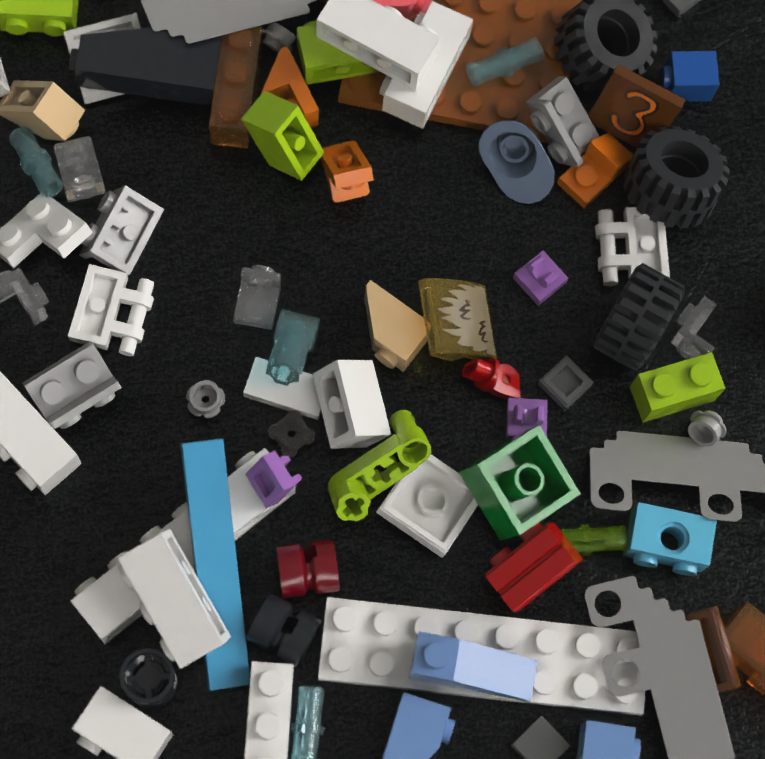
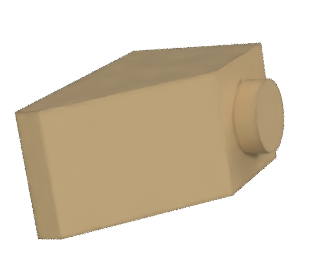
[0,80,85,141]
[364,280,434,372]

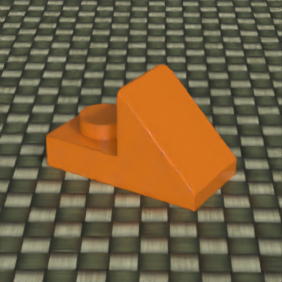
[262,46,319,128]
[557,133,633,208]
[321,140,374,203]

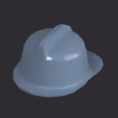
[479,120,555,204]

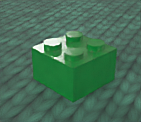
[459,425,581,541]

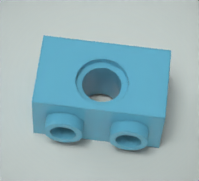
[623,502,717,576]

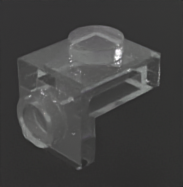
[54,136,106,203]
[233,265,281,330]
[0,268,49,325]
[671,296,717,359]

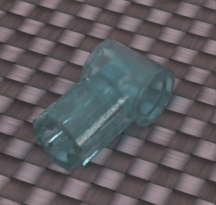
[266,309,320,386]

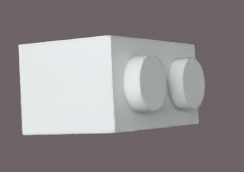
[313,360,391,449]
[72,686,173,759]

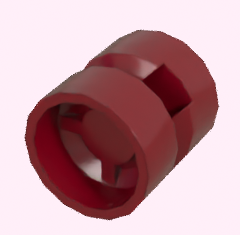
[276,539,340,599]

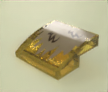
[418,278,497,361]

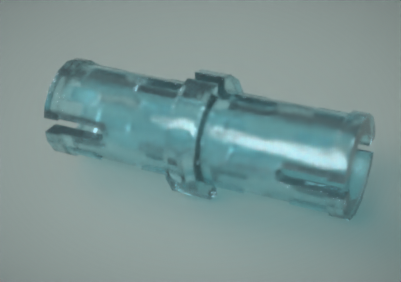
[466,37,544,87]
[9,127,63,198]
[291,686,325,759]

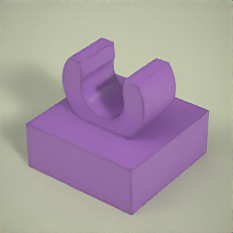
[513,250,568,306]
[506,398,548,440]
[245,451,302,508]

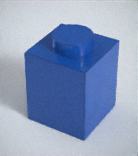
[660,51,719,101]

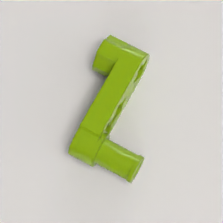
[328,410,431,522]

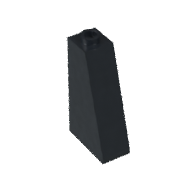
[69,27,223,106]

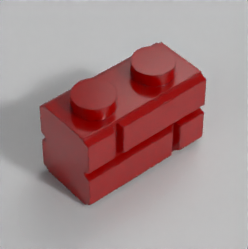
[485,522,583,613]

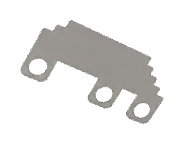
[141,0,317,44]
[590,431,765,522]
[585,576,735,759]

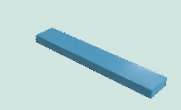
[180,438,250,691]

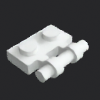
[595,207,670,286]
[68,264,154,356]

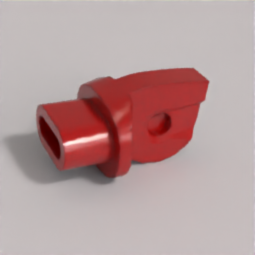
[462,358,521,400]

